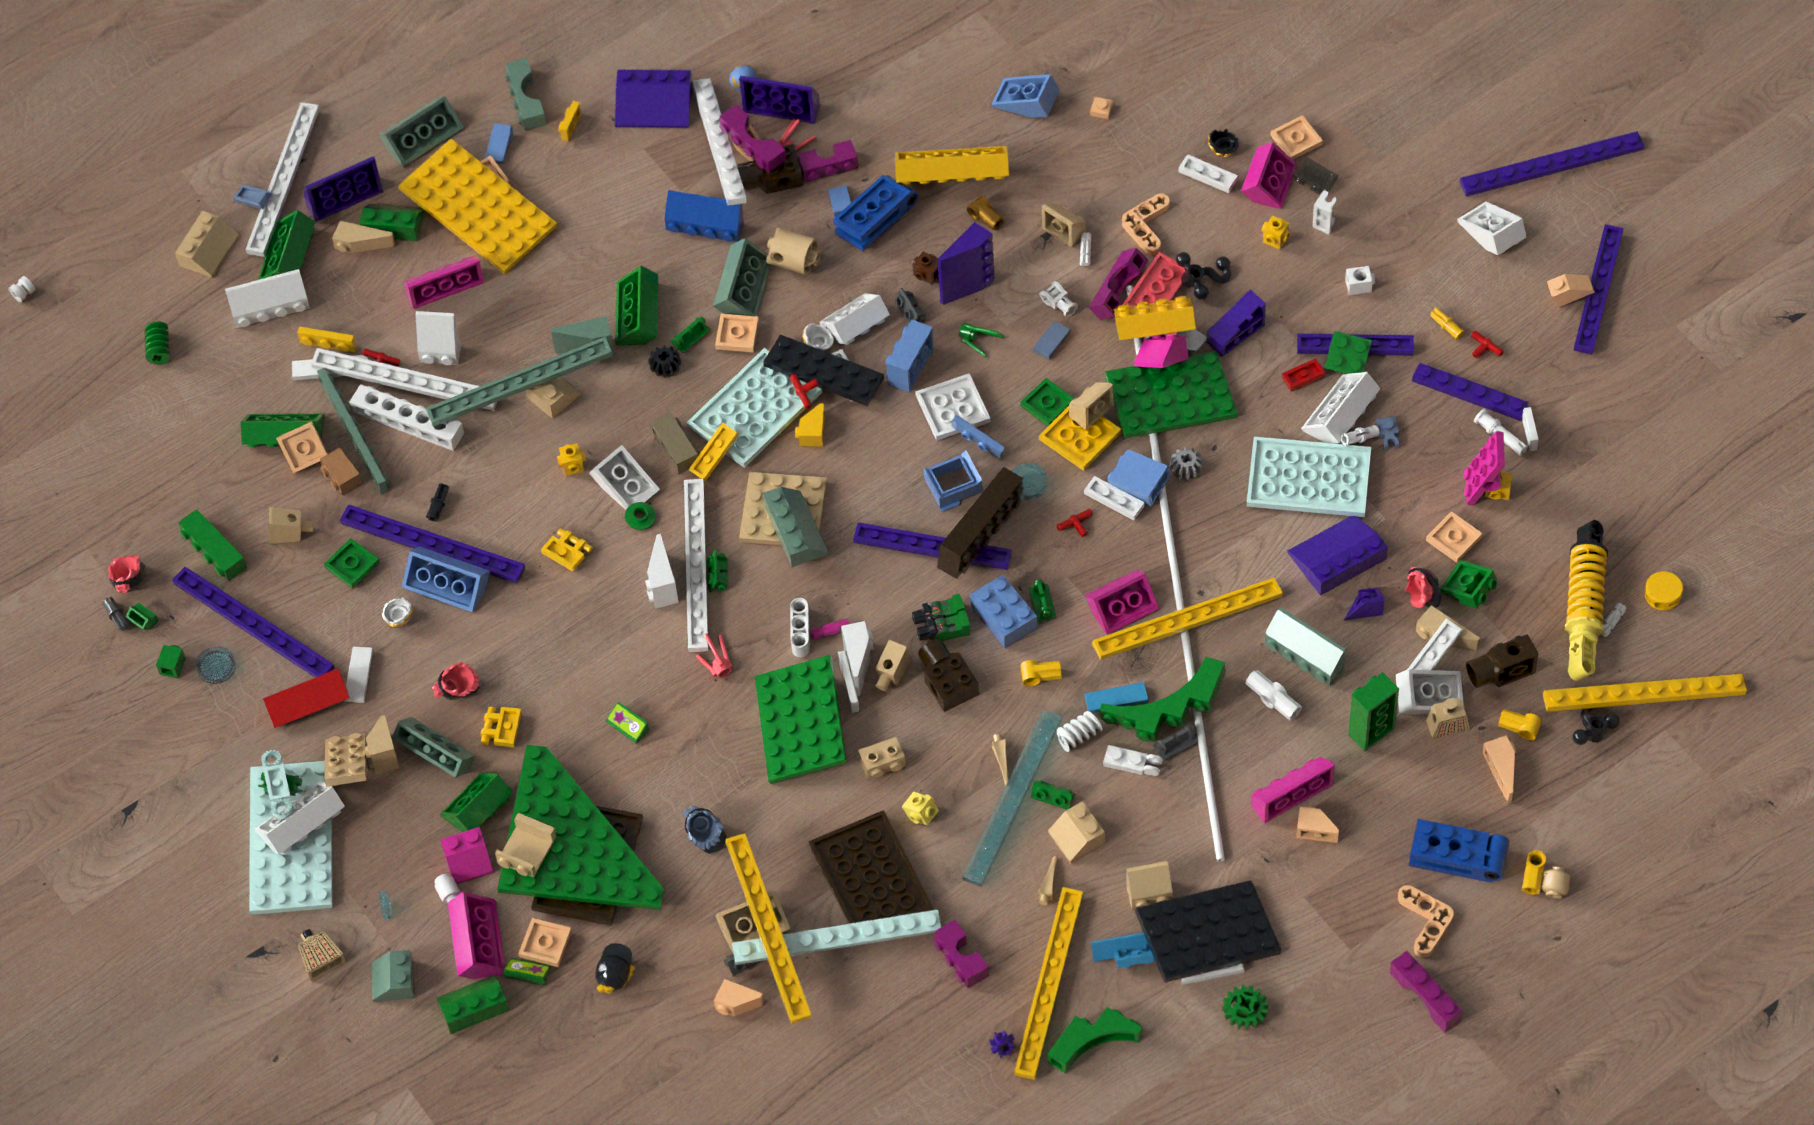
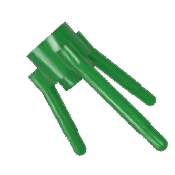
[959,323,1004,357]

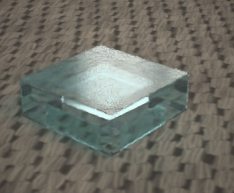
[379,891,392,920]

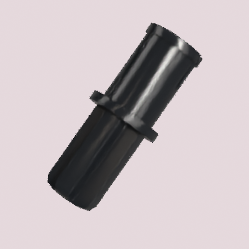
[426,483,449,522]

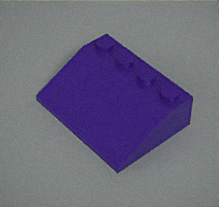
[615,69,692,128]
[739,76,820,124]
[304,156,383,222]
[938,222,995,305]
[1287,516,1388,596]

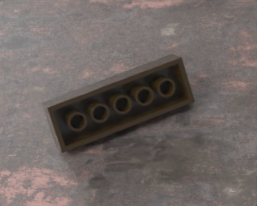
[937,467,1024,579]

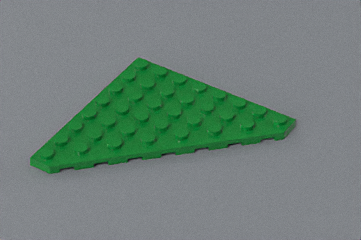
[497,745,664,910]

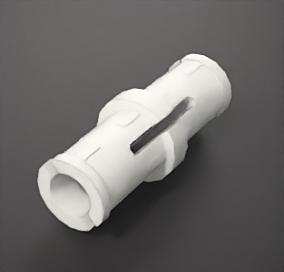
[1341,425,1379,446]

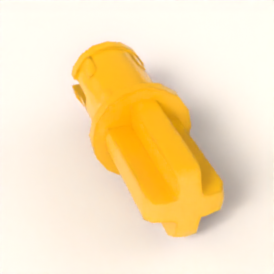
[1430,308,1465,340]

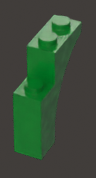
[1047,1007,1143,1074]

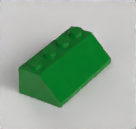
[258,210,316,280]
[615,265,659,346]
[240,413,324,447]

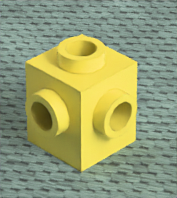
[902,792,939,825]

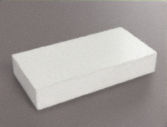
[1522,407,1539,451]

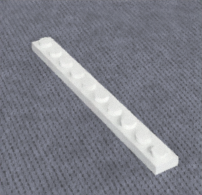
[692,78,746,206]
[245,102,320,257]
[311,348,497,411]
[684,479,708,652]

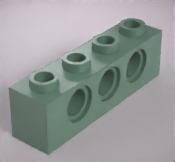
[392,717,475,778]

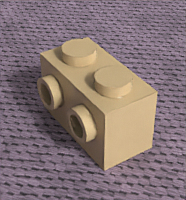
[858,737,906,779]

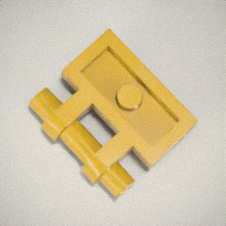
[541,528,593,572]
[480,707,522,748]

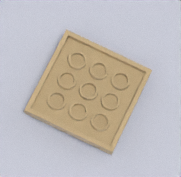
[739,472,827,545]

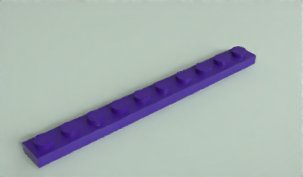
[1460,131,1644,197]
[340,504,525,584]
[172,567,335,677]

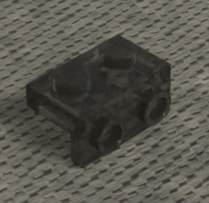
[1292,157,1338,195]

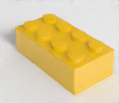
[1114,296,1196,341]

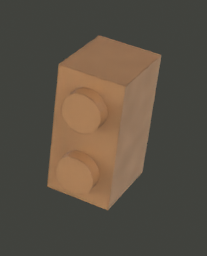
[320,448,362,496]

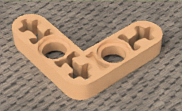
[1122,194,1169,256]
[1398,885,1454,958]

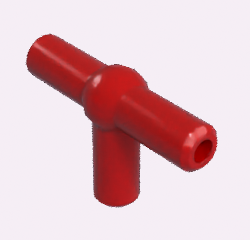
[1471,331,1504,358]
[362,348,401,366]
[790,374,819,409]
[1056,509,1093,537]

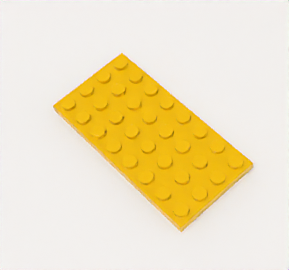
[398,139,558,274]

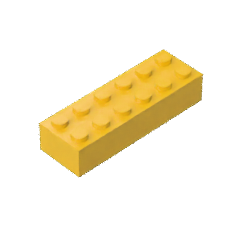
[895,146,1009,185]

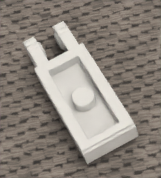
[1103,745,1163,776]

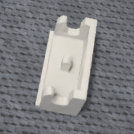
[1313,190,1336,234]

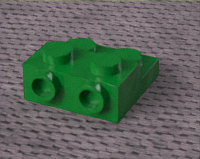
[1440,560,1498,609]

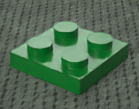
[1324,331,1372,374]
[1020,378,1075,426]
[324,538,380,589]

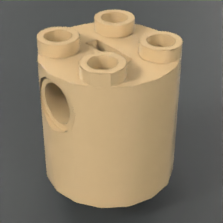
[766,227,821,275]

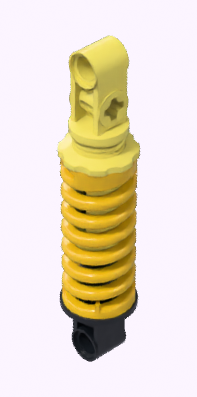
[1565,520,1608,681]

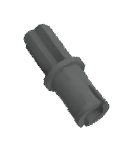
[102,597,129,631]

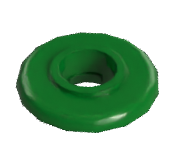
[625,502,655,530]

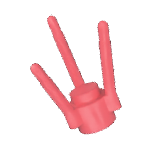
[778,119,816,151]
[696,633,733,678]

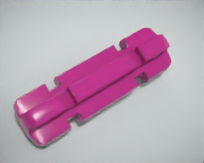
[811,619,849,639]

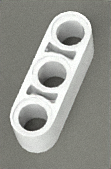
[790,598,810,658]

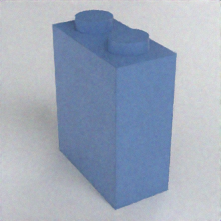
[1108,449,1171,506]

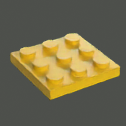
[1039,406,1121,471]

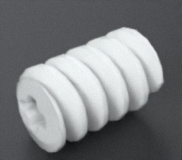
[1057,711,1103,752]

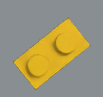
[558,101,582,142]

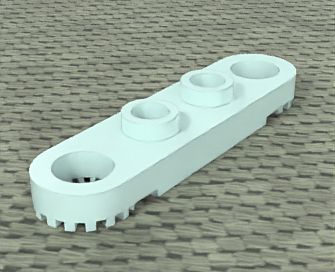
[261,750,293,819]

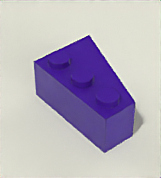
[1207,289,1266,357]

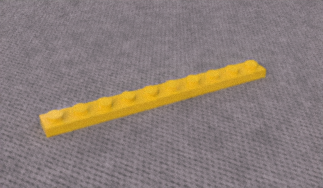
[1092,577,1283,660]
[1543,674,1747,712]
[726,833,812,1024]
[1014,887,1083,1080]

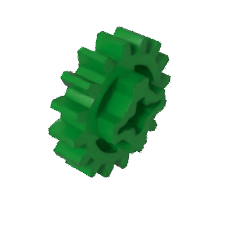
[1222,984,1268,1030]

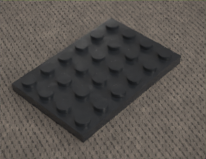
[1135,880,1282,983]

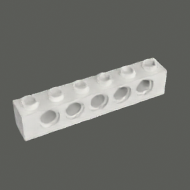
[349,384,464,451]

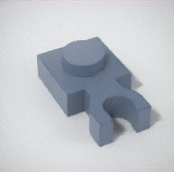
[1376,416,1399,450]

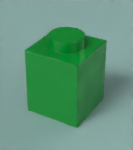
[156,645,186,678]

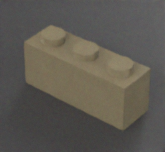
[650,412,700,474]

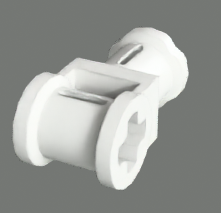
[1039,281,1078,317]

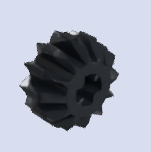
[648,345,681,378]

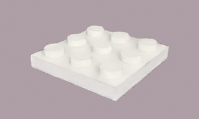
[915,373,991,441]

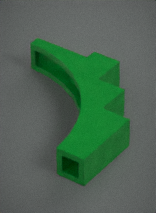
[1099,657,1226,742]

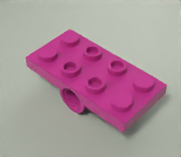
[1463,431,1505,506]

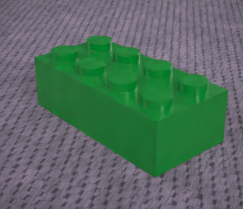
[1348,672,1399,752]

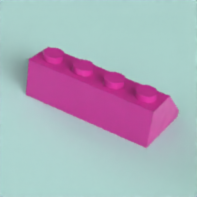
[403,255,484,309]
[1251,757,1335,823]
[448,892,505,980]

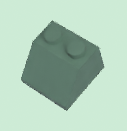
[372,950,415,1002]

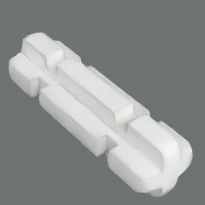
[1080,232,1091,267]
[1601,603,1626,637]

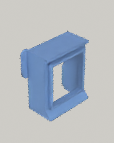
[923,450,983,511]

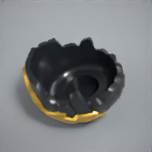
[1208,129,1239,157]

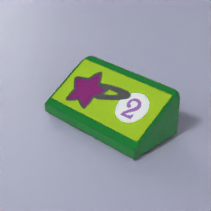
[606,702,649,744]
[504,958,551,985]

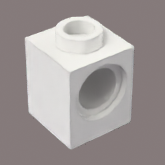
[1345,266,1375,295]

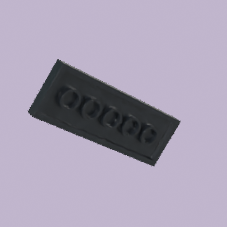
[763,334,884,406]

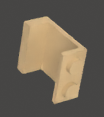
[495,813,557,877]

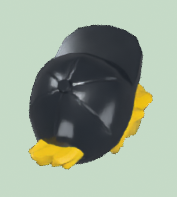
[595,943,635,994]

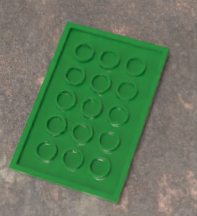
[1104,351,1238,439]
[754,655,847,784]

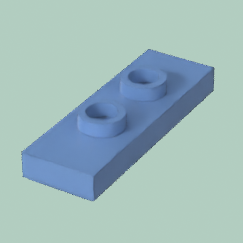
[951,415,1005,459]

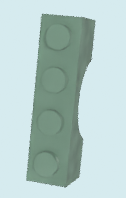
[504,58,546,130]

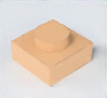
[1090,97,1113,119]

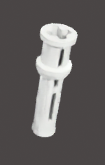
[1474,409,1528,456]

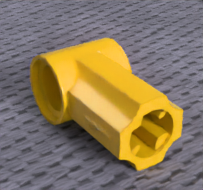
[1020,660,1062,686]
[1498,709,1542,741]
[1522,850,1546,895]

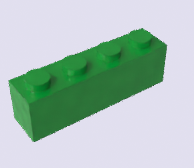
[178,509,247,581]

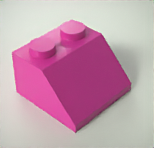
[1134,333,1189,368]
[440,827,494,884]

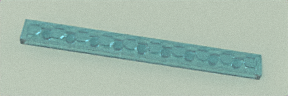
[962,710,1062,887]

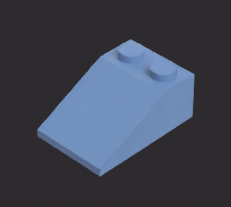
[991,74,1060,118]

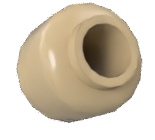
[1542,867,1571,899]

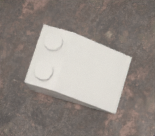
[1457,202,1526,255]
[416,311,462,365]
[589,445,660,510]
[645,534,679,609]
[841,621,874,697]
[1396,669,1464,715]

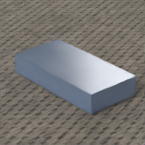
[233,184,272,209]
[1033,321,1070,360]

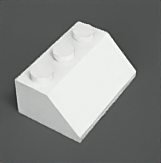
[819,293,890,345]

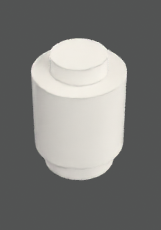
[435,874,461,904]

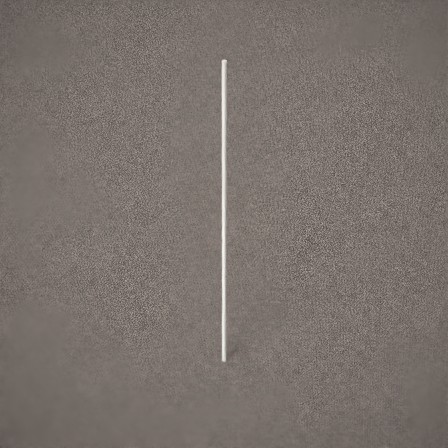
[1126,285,1225,862]

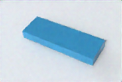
[1084,682,1148,713]

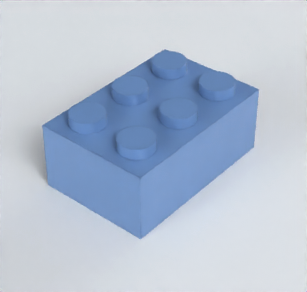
[885,319,934,392]
[970,575,1038,648]

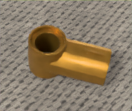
[966,196,1004,231]

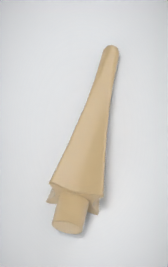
[992,734,1010,787]
[1038,856,1057,906]

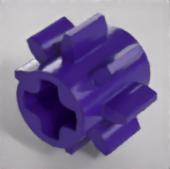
[989,1030,1016,1058]

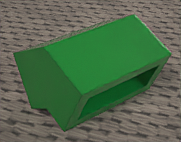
[125,602,158,630]

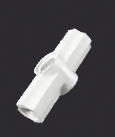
[1246,670,1302,720]

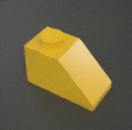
[795,403,825,447]

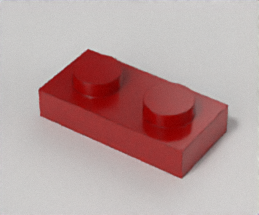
[1282,358,1325,392]

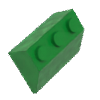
[359,204,425,241]
[439,772,513,832]
[436,975,509,1034]

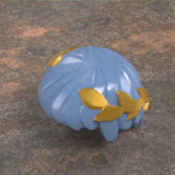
[730,64,760,92]

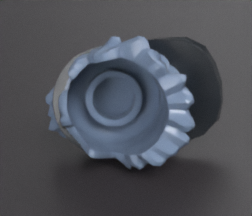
[683,806,727,854]

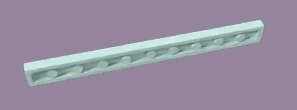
[732,910,941,965]

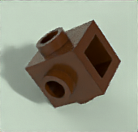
[912,251,939,285]

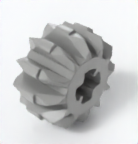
[1170,447,1203,480]

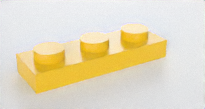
[297,326,357,352]
[689,422,739,482]

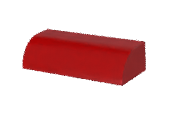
[263,669,350,728]

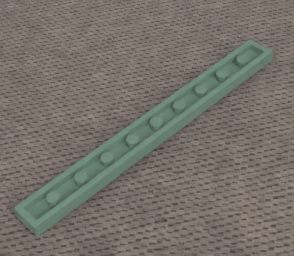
[426,337,613,427]

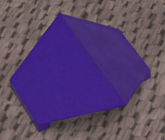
[1344,587,1384,620]

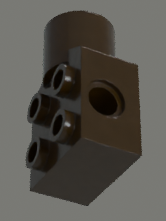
[737,144,803,194]
[1466,634,1539,688]
[918,639,979,712]

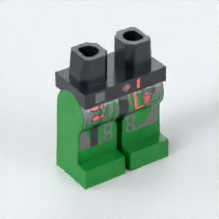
[912,593,970,641]

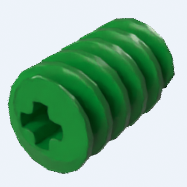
[144,321,170,365]

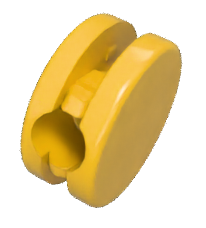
[1644,571,1683,611]

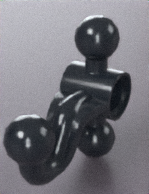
[1176,252,1231,300]
[1572,708,1620,745]

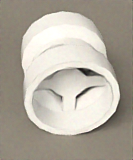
[9,276,35,302]

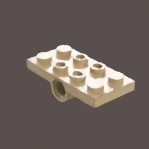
[325,733,369,787]

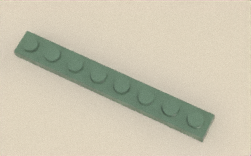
[317,368,389,494]

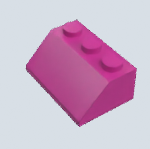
[1241,142,1297,209]
[1085,570,1159,634]

